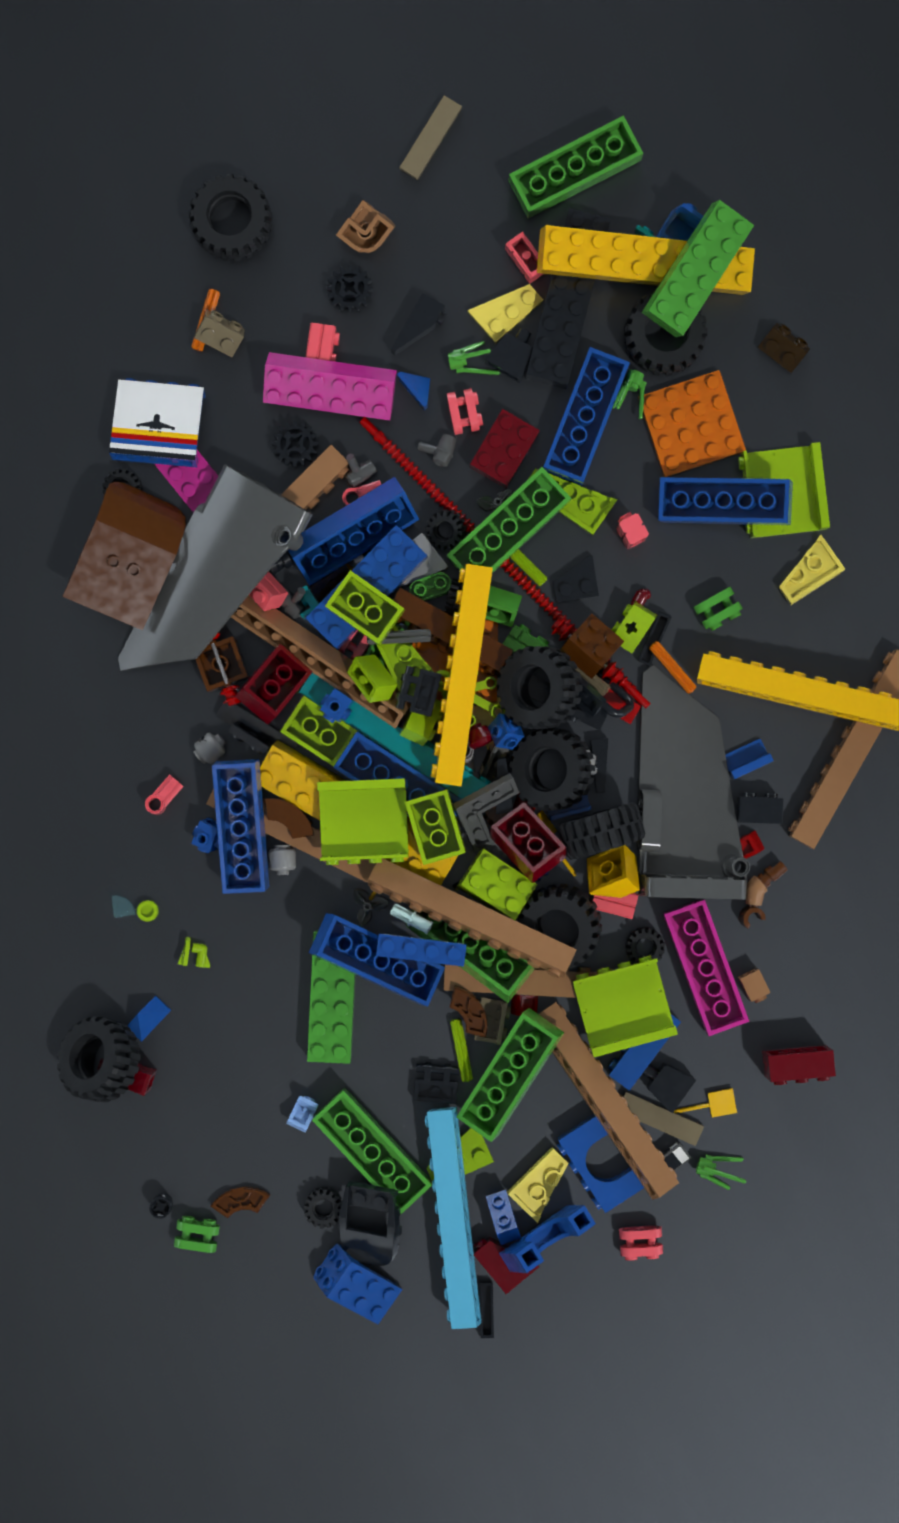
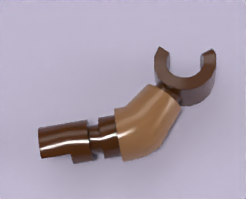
[739,861,788,929]

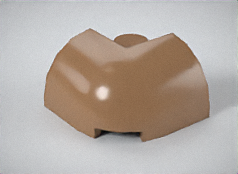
[336,200,395,253]

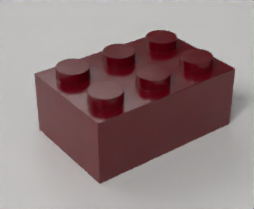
[470,409,540,489]
[235,644,313,725]
[490,802,566,883]
[762,1045,836,1085]

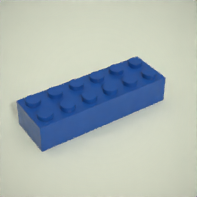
[543,347,630,486]
[288,477,420,586]
[658,477,793,525]
[305,525,428,650]
[333,731,461,817]
[212,759,270,894]
[309,913,445,1007]

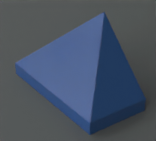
[397,372,430,411]
[127,996,171,1042]

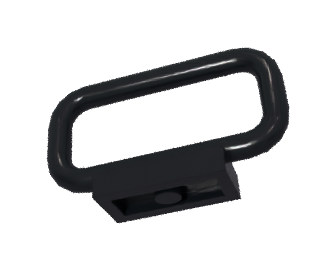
[569,660,634,718]

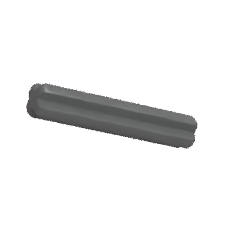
[367,629,431,645]

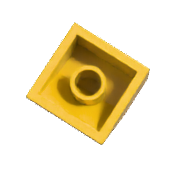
[587,845,640,898]

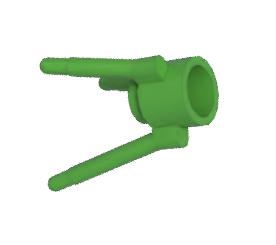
[448,341,500,375]
[613,369,647,419]
[696,1154,746,1190]

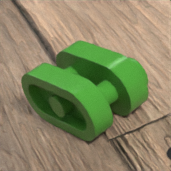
[409,572,451,602]
[693,586,743,631]
[174,1216,220,1253]

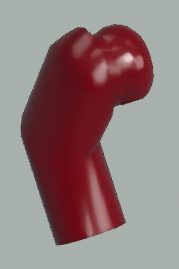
[631,589,651,606]

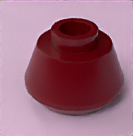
[468,723,493,749]

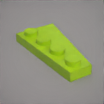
[527,468,617,536]
[376,626,444,696]

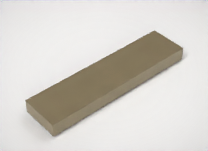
[399,95,462,180]
[623,1091,704,1146]

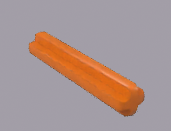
[192,289,220,351]
[649,641,696,694]

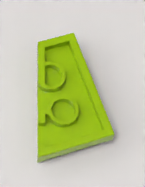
[426,1128,494,1181]

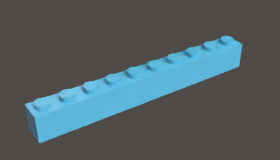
[425,1107,482,1329]

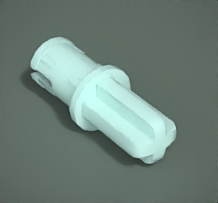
[390,904,433,934]

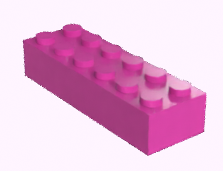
[263,352,397,420]
[662,899,750,1036]

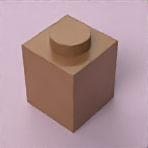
[737,968,770,1003]

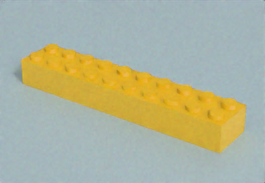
[537,225,755,295]
[431,564,493,786]
[697,651,899,731]
[260,740,458,885]

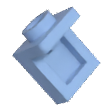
[286,1096,318,1133]

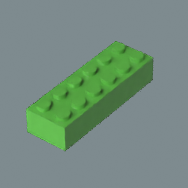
[508,115,643,219]
[642,200,754,337]
[447,467,572,574]
[406,910,534,1003]
[307,931,356,1064]
[457,1008,565,1142]
[312,1087,432,1214]

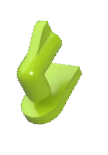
[177,937,210,968]

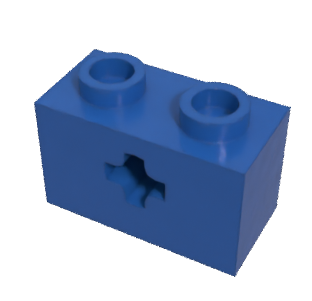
[485,1190,521,1245]

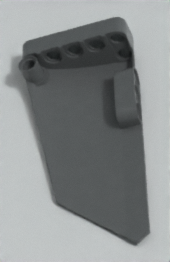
[118,464,313,671]
[637,665,750,899]

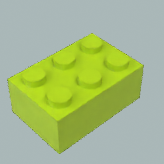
[325,570,405,646]
[280,696,359,767]
[405,789,466,865]
[457,849,538,920]

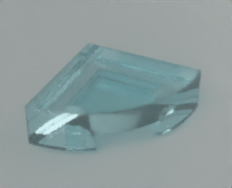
[112,895,136,917]

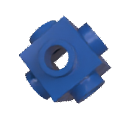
[320,688,355,723]
[488,713,524,750]
[191,817,219,853]

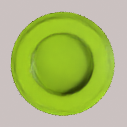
[137,900,159,922]

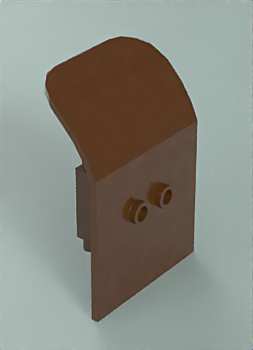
[62,482,186,631]

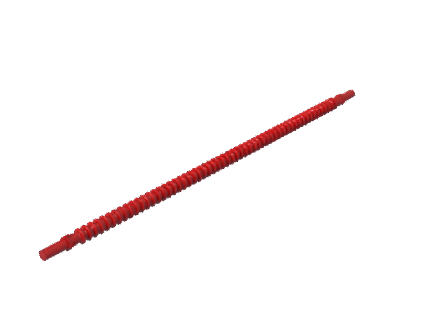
[359,417,651,709]

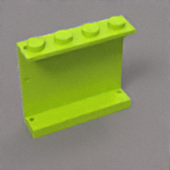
[738,442,830,538]
[317,779,409,865]
[572,955,678,1057]

